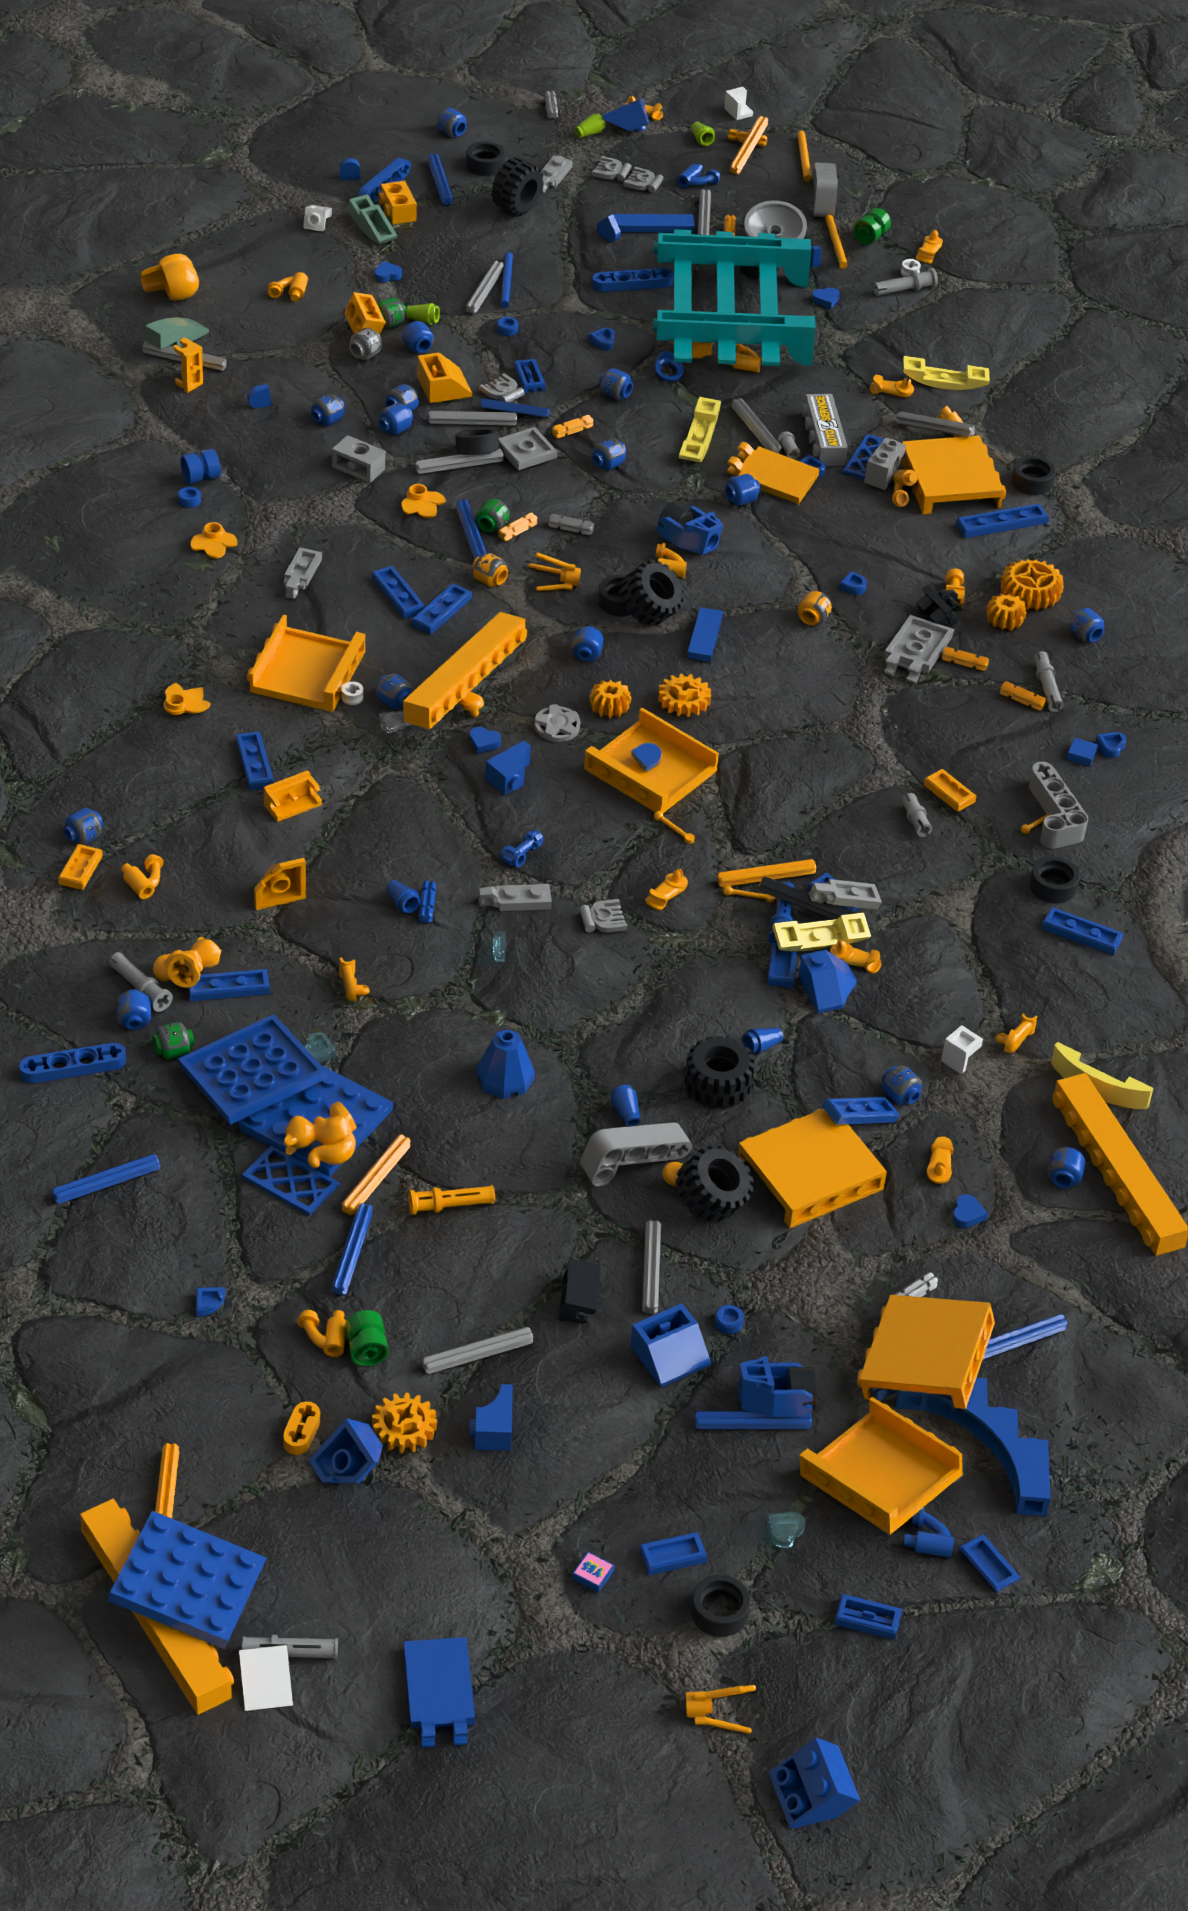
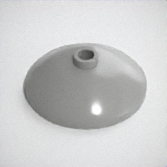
[744,201,807,239]

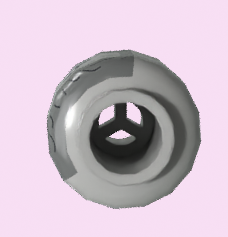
[349,328,382,360]

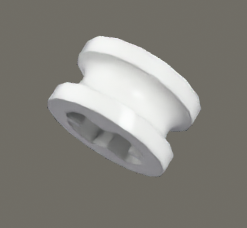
[901,259,921,277]
[342,682,363,705]

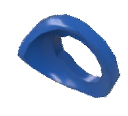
[654,351,683,382]

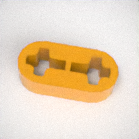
[283,1402,320,1455]

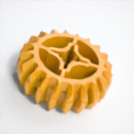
[1000,558,1064,611]

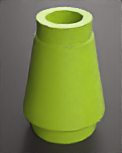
[574,114,606,138]
[691,122,715,146]
[406,303,440,325]

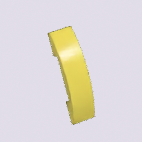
[903,356,990,390]
[679,397,721,463]
[772,913,871,951]
[1051,1042,1153,1110]

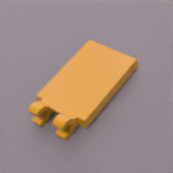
[727,442,819,504]

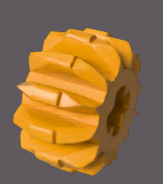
[986,593,1026,631]
[589,679,631,719]

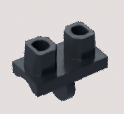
[916,585,958,626]

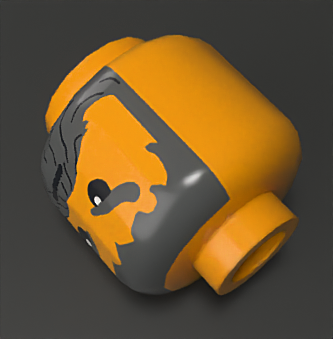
[472,553,508,587]
[797,591,832,626]

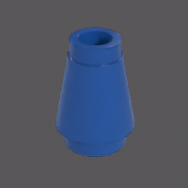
[386,880,420,913]
[742,1027,783,1055]
[610,1085,641,1127]

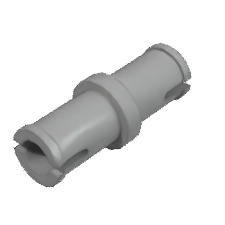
[901,793,932,837]

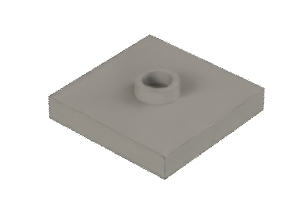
[498,427,558,470]

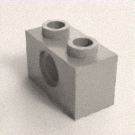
[332,435,386,483]
[864,437,906,490]

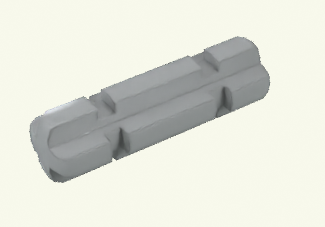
[545,91,558,119]
[548,514,594,535]
[894,1272,938,1297]

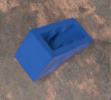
[485,741,531,795]
[469,1384,513,1451]

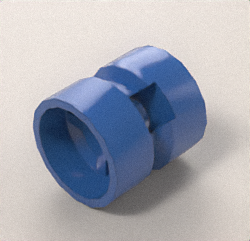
[180,448,221,484]

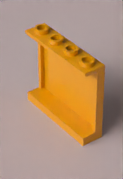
[902,435,1006,515]
[247,615,365,712]
[584,708,719,813]
[738,1109,887,1228]
[857,1295,995,1409]
[799,1397,962,1535]

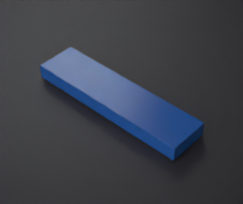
[610,214,695,233]
[956,503,1049,538]

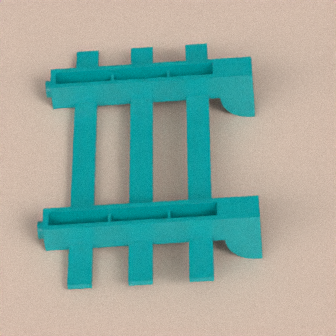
[652,229,816,366]

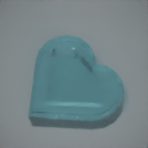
[493,931,506,962]
[305,1032,337,1063]
[768,1512,805,1548]

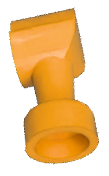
[945,568,965,606]

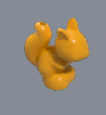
[153,937,221,988]
[284,1101,356,1168]

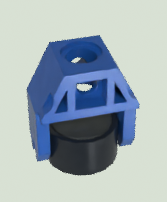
[656,500,723,555]
[738,1356,817,1417]

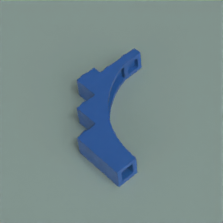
[896,1378,1051,1516]

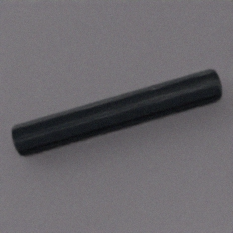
[759,876,856,920]

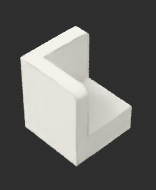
[724,87,753,120]
[941,1025,983,1074]

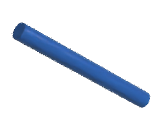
[500,252,513,308]

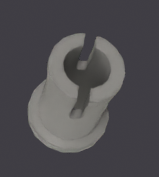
[778,431,800,459]

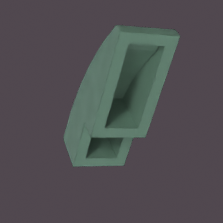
[347,194,397,244]
[145,317,209,349]

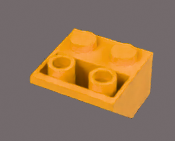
[417,353,472,403]

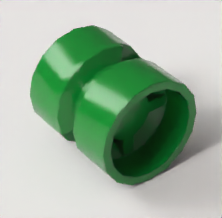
[853,208,891,245]
[345,1310,389,1366]

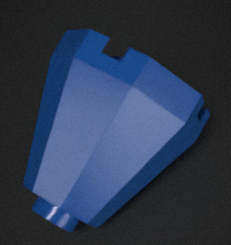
[476,1029,535,1099]

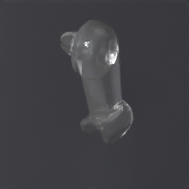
[379,711,412,733]

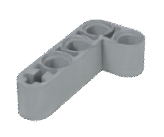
[813,162,838,218]
[1029,762,1088,849]
[580,1123,693,1187]

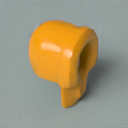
[141,254,199,301]

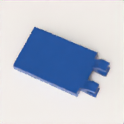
[404,1637,475,1748]

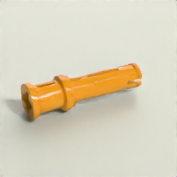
[408,1185,495,1215]

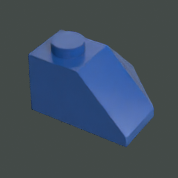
[602,98,650,133]
[798,950,857,1013]
[308,1418,383,1484]

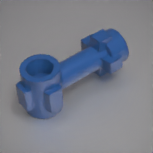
[500,830,544,867]

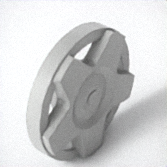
[534,704,581,742]

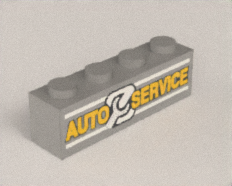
[801,394,848,466]

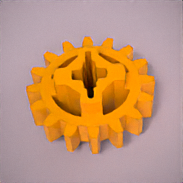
[658,674,711,717]
[372,1393,437,1453]

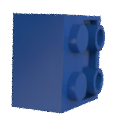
[630,1303,711,1387]
[768,1737,861,1829]

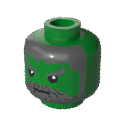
[377,297,406,329]
[476,499,510,533]
[152,1022,194,1060]

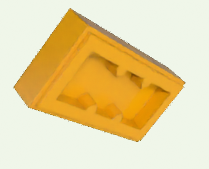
[923,769,976,812]
[58,844,102,890]

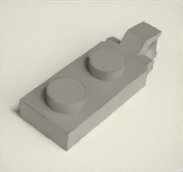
[541,156,572,194]
[284,548,322,599]
[808,879,882,910]
[479,884,552,911]

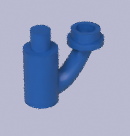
[677,163,720,188]
[903,1507,954,1558]

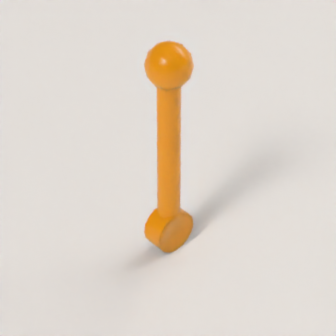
[653,811,695,844]
[1021,814,1049,834]
[723,886,776,903]

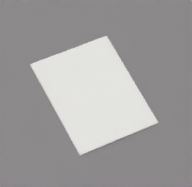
[239,1645,293,1711]

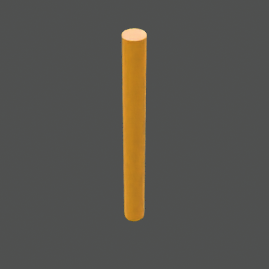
[797,131,812,182]
[825,215,848,269]

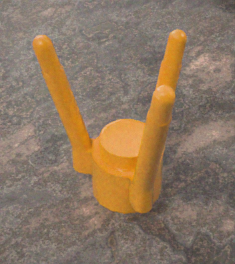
[528,553,581,591]
[686,1685,756,1734]

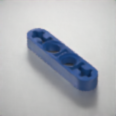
[358,157,411,204]
[592,268,674,292]
[19,1043,126,1083]

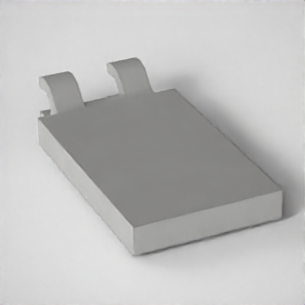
[884,615,954,684]

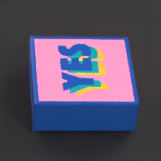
[572,1552,615,1593]

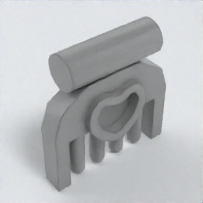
[592,156,631,182]
[623,167,664,193]
[479,373,525,402]
[579,899,627,933]

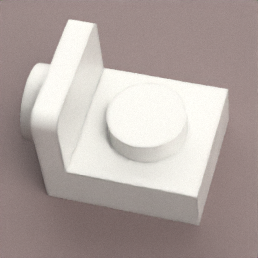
[303,205,332,231]

